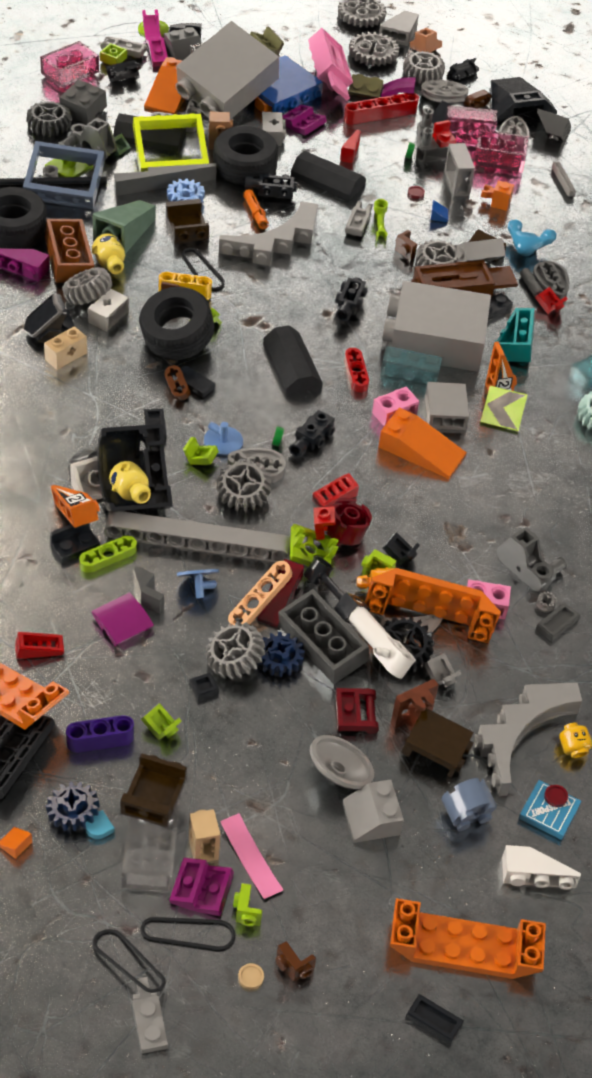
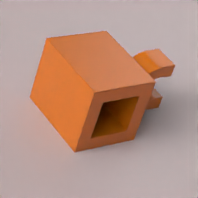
[481,181,514,211]

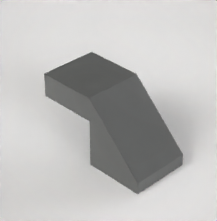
[134,566,164,614]

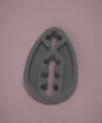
[533,261,569,300]

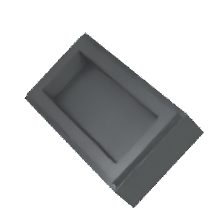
[536,602,581,642]

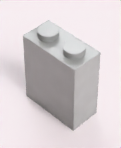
[425,382,469,430]

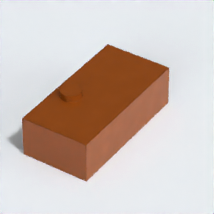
[45,219,95,283]

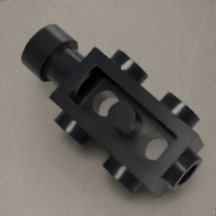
[245,173,297,199]
[335,277,368,321]
[289,410,335,458]

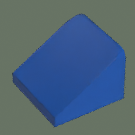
[431,200,449,222]

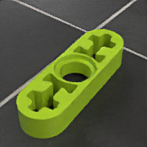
[79,535,137,573]

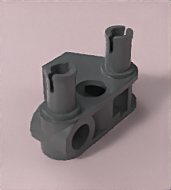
[416,108,448,163]
[58,117,117,166]
[496,527,568,592]

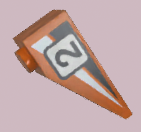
[485,341,517,391]
[51,485,100,528]

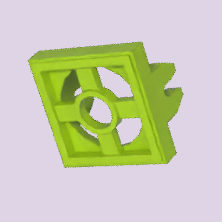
[290,524,338,566]

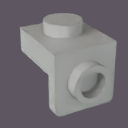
[424,653,461,688]

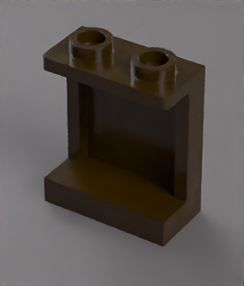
[165,199,210,243]
[401,708,474,777]
[120,753,187,828]

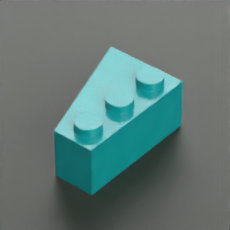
[493,308,535,362]

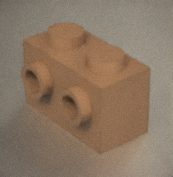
[208,111,233,150]

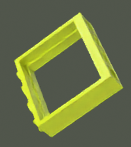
[133,114,209,172]

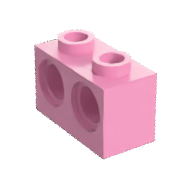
[372,387,419,426]
[467,579,511,619]

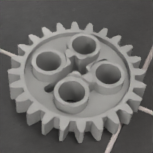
[337,0,387,28]
[349,32,399,67]

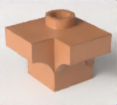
[410,28,442,53]

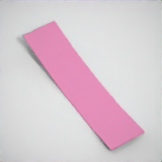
[220,813,283,899]

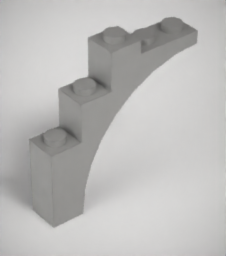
[219,202,318,266]
[474,682,582,796]

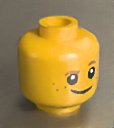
[559,722,592,759]

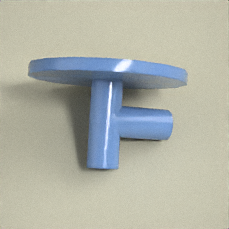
[204,422,243,456]
[177,569,219,599]

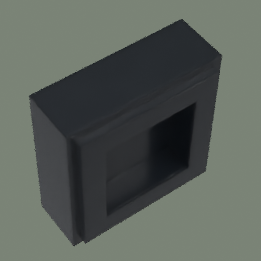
[189,672,219,701]

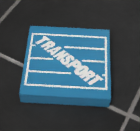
[518,780,581,840]

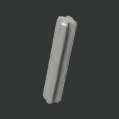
[551,161,576,197]

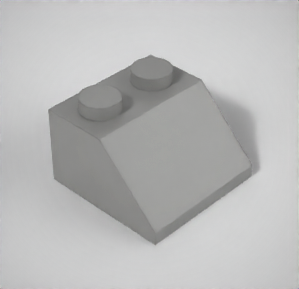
[343,779,404,843]

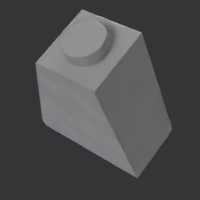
[379,10,419,46]
[456,238,506,262]

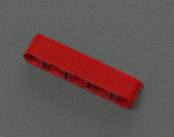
[344,93,419,125]

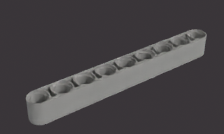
[104,511,290,562]

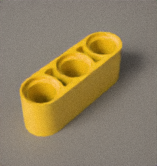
[158,272,212,300]

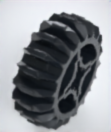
[381,615,435,673]

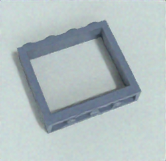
[23,141,104,209]

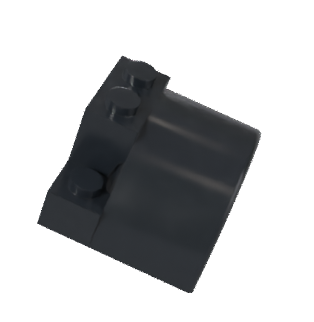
[97,424,173,512]

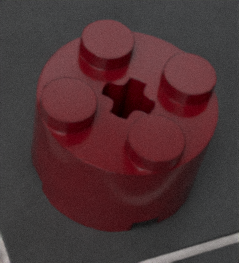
[326,498,372,546]

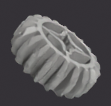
[403,51,445,84]
[415,239,459,266]
[62,267,113,305]
[216,459,272,512]
[205,621,265,680]

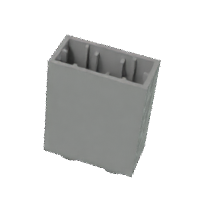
[175,20,279,119]
[382,281,491,372]

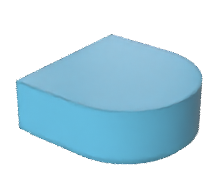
[86,810,115,839]

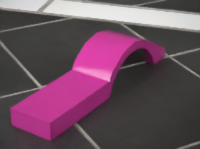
[142,9,168,67]

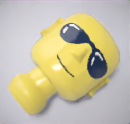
[92,233,126,274]
[109,461,151,504]

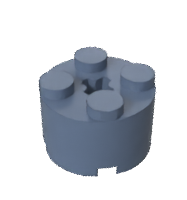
[441,778,497,831]

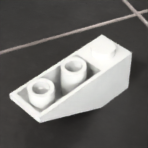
[502,845,581,890]

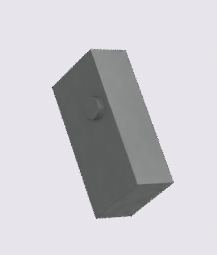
[278,589,369,684]

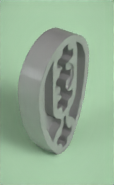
[497,116,529,150]
[227,448,286,483]

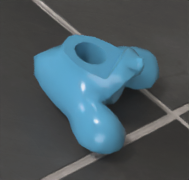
[508,219,557,256]

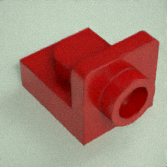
[433,120,456,148]
[314,506,336,540]

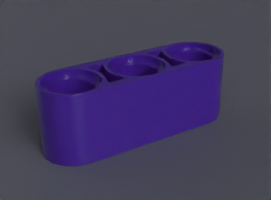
[66,715,134,753]

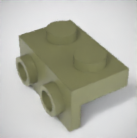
[250,27,284,55]
[348,74,384,99]

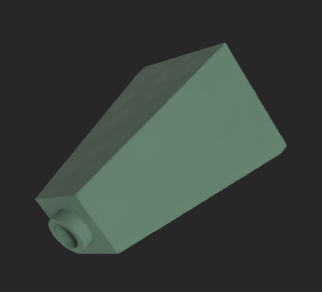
[93,200,156,254]

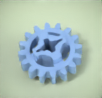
[167,178,205,202]

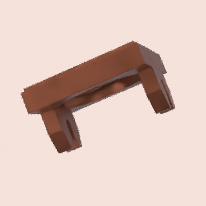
[391,679,439,731]

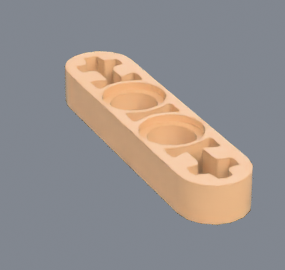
[228,561,292,625]

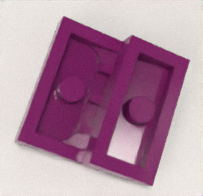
[381,77,416,97]
[282,104,327,135]
[91,592,154,647]
[169,858,234,916]

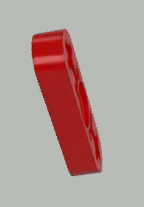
[344,348,369,393]

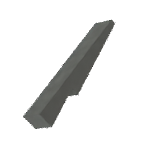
[114,163,217,196]

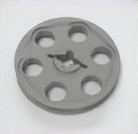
[421,80,469,103]

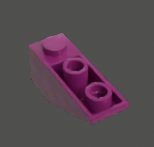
[0,248,50,282]

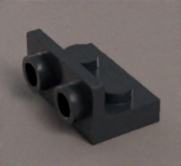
[50,523,100,563]

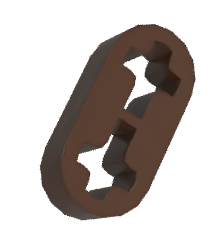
[464,89,492,111]
[164,365,190,401]

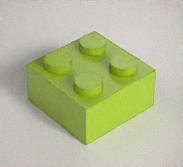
[100,43,127,65]

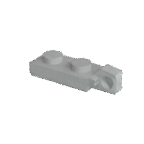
[132,977,168,1054]

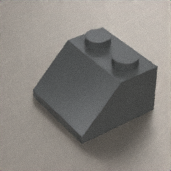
[164,27,202,61]

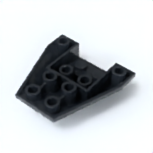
[490,77,557,121]

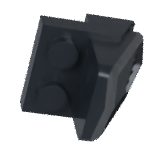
[23,293,74,342]

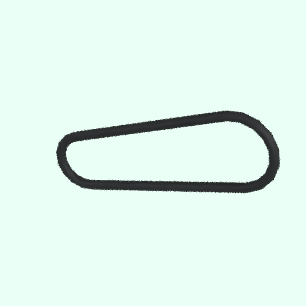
[182,248,225,290]
[140,917,236,950]
[92,929,166,993]

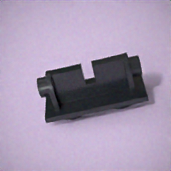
[446,58,479,81]
[105,60,141,83]

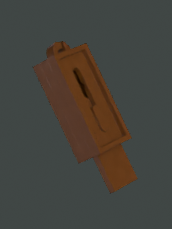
[411,260,518,297]

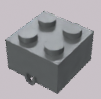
[59,79,107,124]

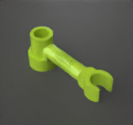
[374,199,388,242]

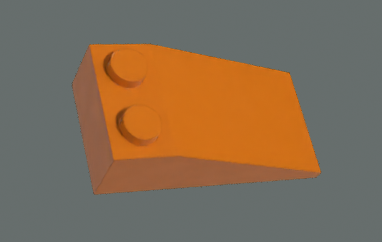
[144,57,185,114]
[378,407,467,479]

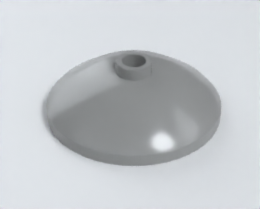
[310,735,374,789]

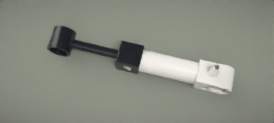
[304,556,416,679]

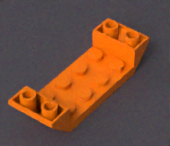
[365,568,501,644]
[0,663,69,730]
[390,898,546,979]

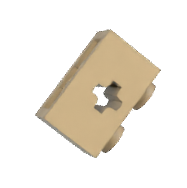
[44,326,87,370]
[189,809,221,862]

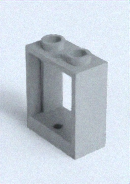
[444,143,475,197]

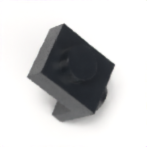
[382,532,420,565]

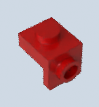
[535,286,568,314]

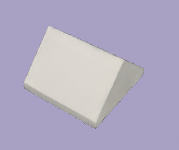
[70,456,103,500]

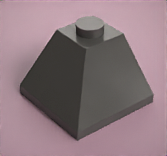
[537,109,571,142]

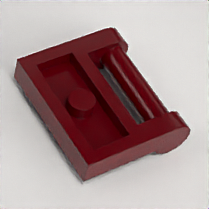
[336,688,379,734]

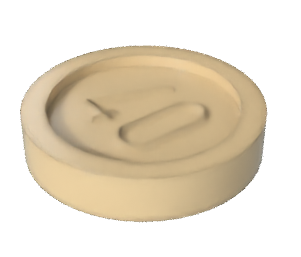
[238,963,264,990]

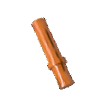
[243,189,269,230]

